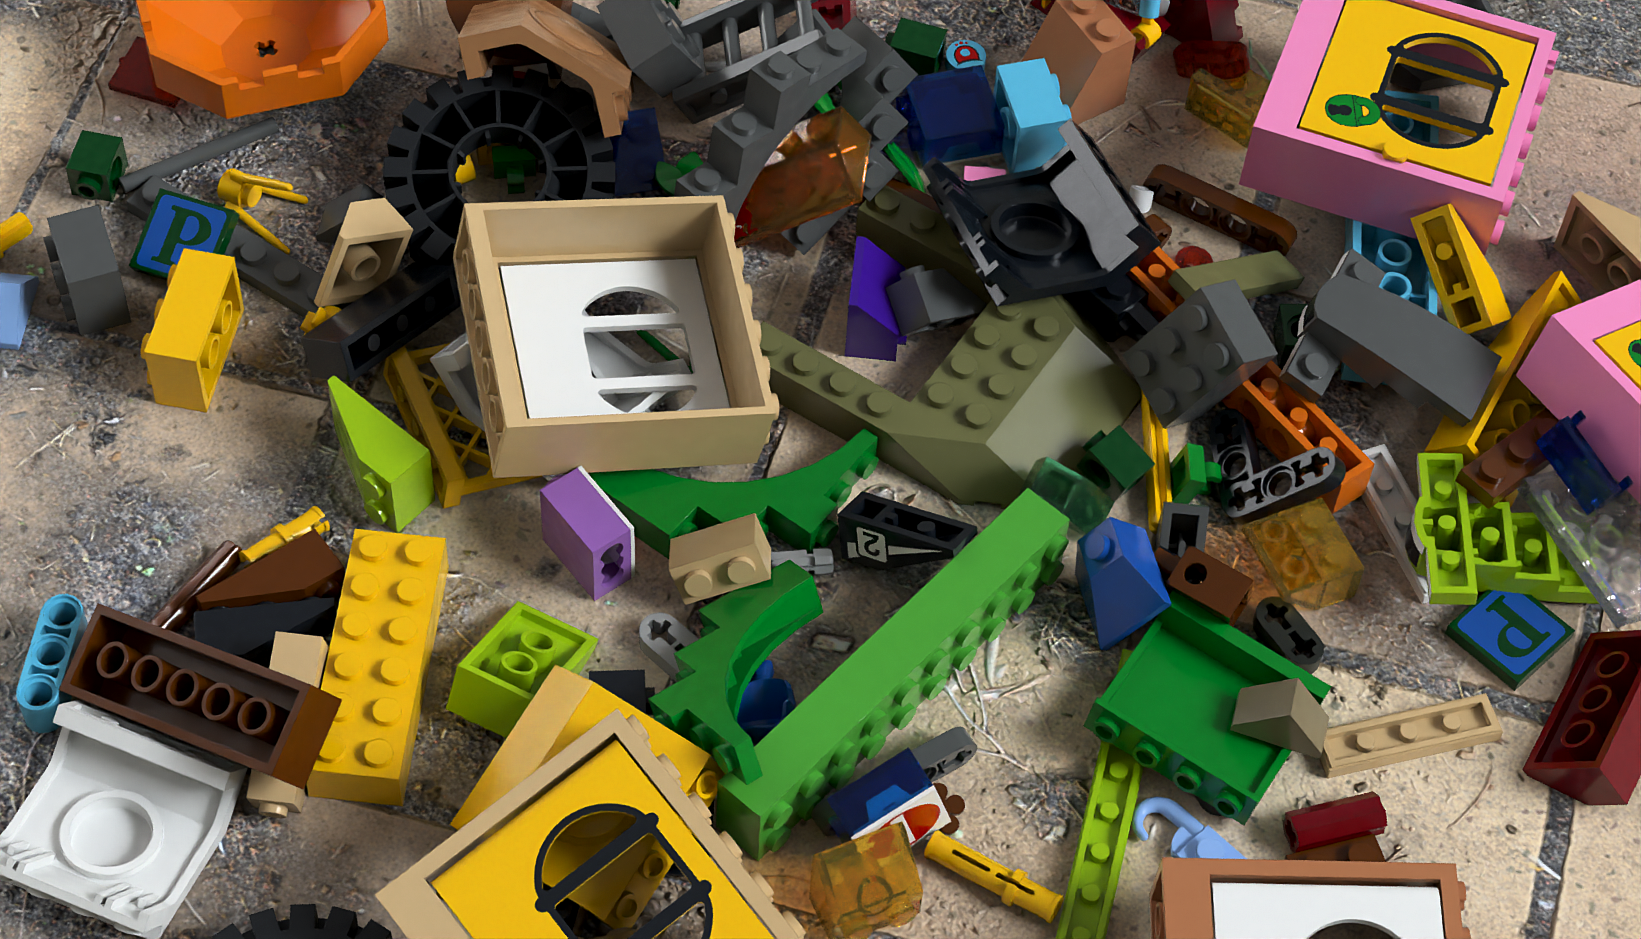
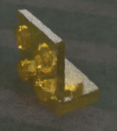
[1184,59,1271,149]

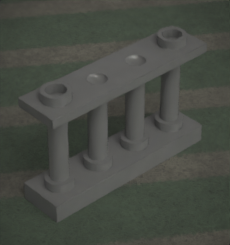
[672,0,823,124]

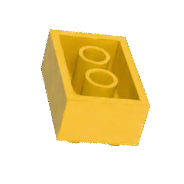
[141,248,244,413]

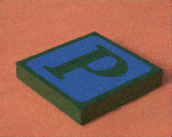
[129,188,240,280]
[1445,590,1575,691]

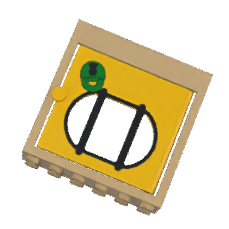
[375,708,806,939]

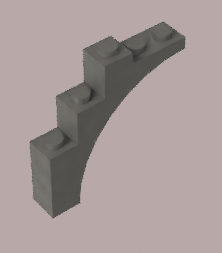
[772,16,918,255]
[674,28,867,221]

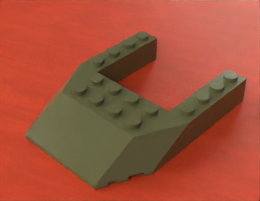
[760,185,1142,511]

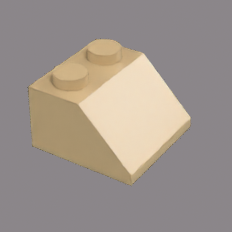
[314,198,413,307]

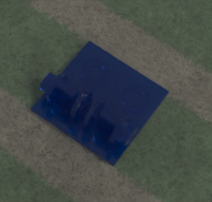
[600,107,665,196]

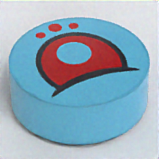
[945,40,986,80]

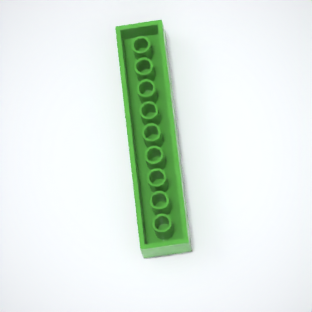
[716,488,1070,861]

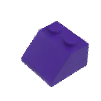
[845,236,907,362]

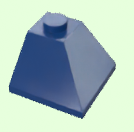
[1075,517,1172,651]

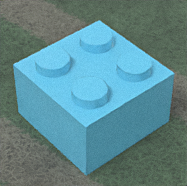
[990,58,1072,174]

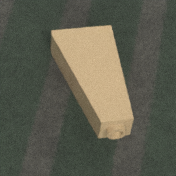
[246,631,329,818]

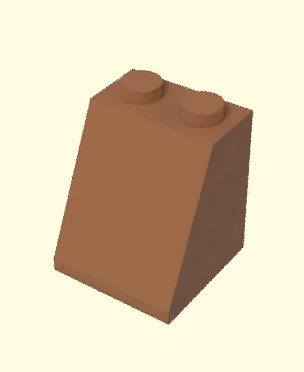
[1021,0,1136,125]

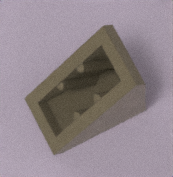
[1230,678,1329,759]

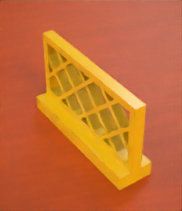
[383,343,543,509]

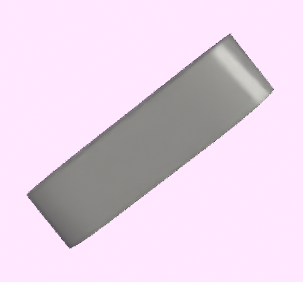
[639,612,699,682]

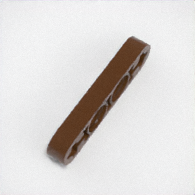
[1143,164,1297,256]

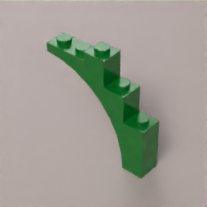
[589,428,879,559]
[648,559,824,785]

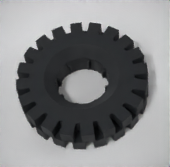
[383,65,615,285]

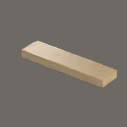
[1319,693,1503,779]

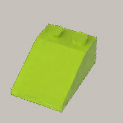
[327,375,435,533]
[446,601,599,739]

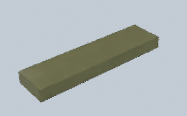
[1168,250,1305,300]

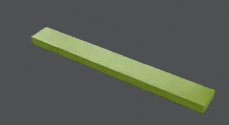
[1055,649,1144,939]

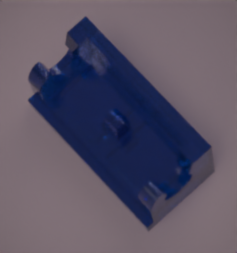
[1535,410,1634,515]

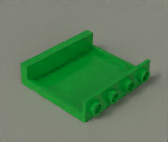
[1083,590,1332,826]

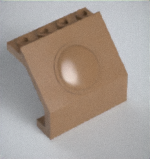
[457,0,634,138]

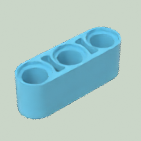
[16,594,88,733]

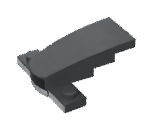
[1278,248,1502,427]

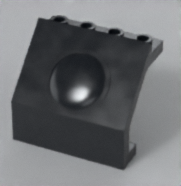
[922,118,1161,306]

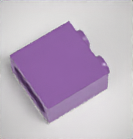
[540,466,635,601]

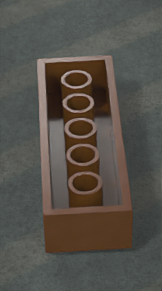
[59,603,342,790]

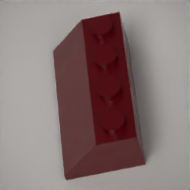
[1522,630,1641,806]

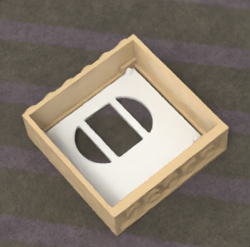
[453,195,779,478]

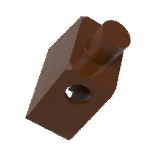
[1154,545,1254,626]

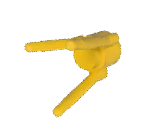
[217,168,308,255]

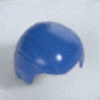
[737,660,797,746]

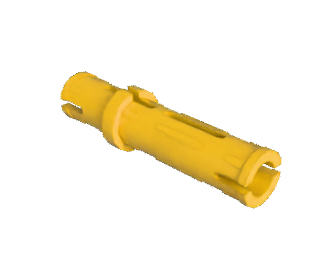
[924,830,1064,924]

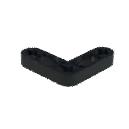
[1209,408,1346,526]

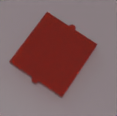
[108,36,181,109]

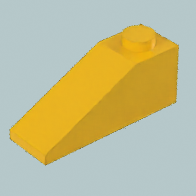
[1410,203,1512,334]

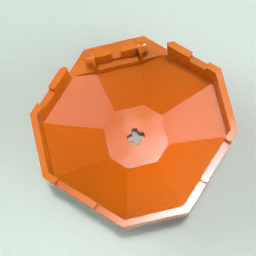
[135,0,389,119]

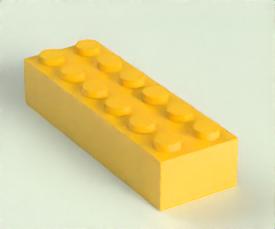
[306,529,449,806]

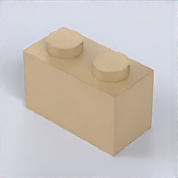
[668,513,771,605]

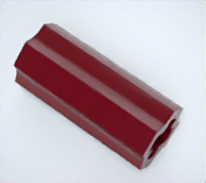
[1282,791,1388,853]

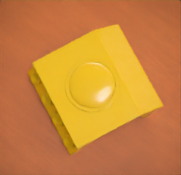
[450,664,726,930]

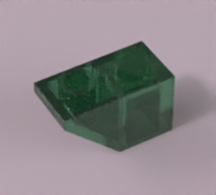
[1016,457,1115,536]

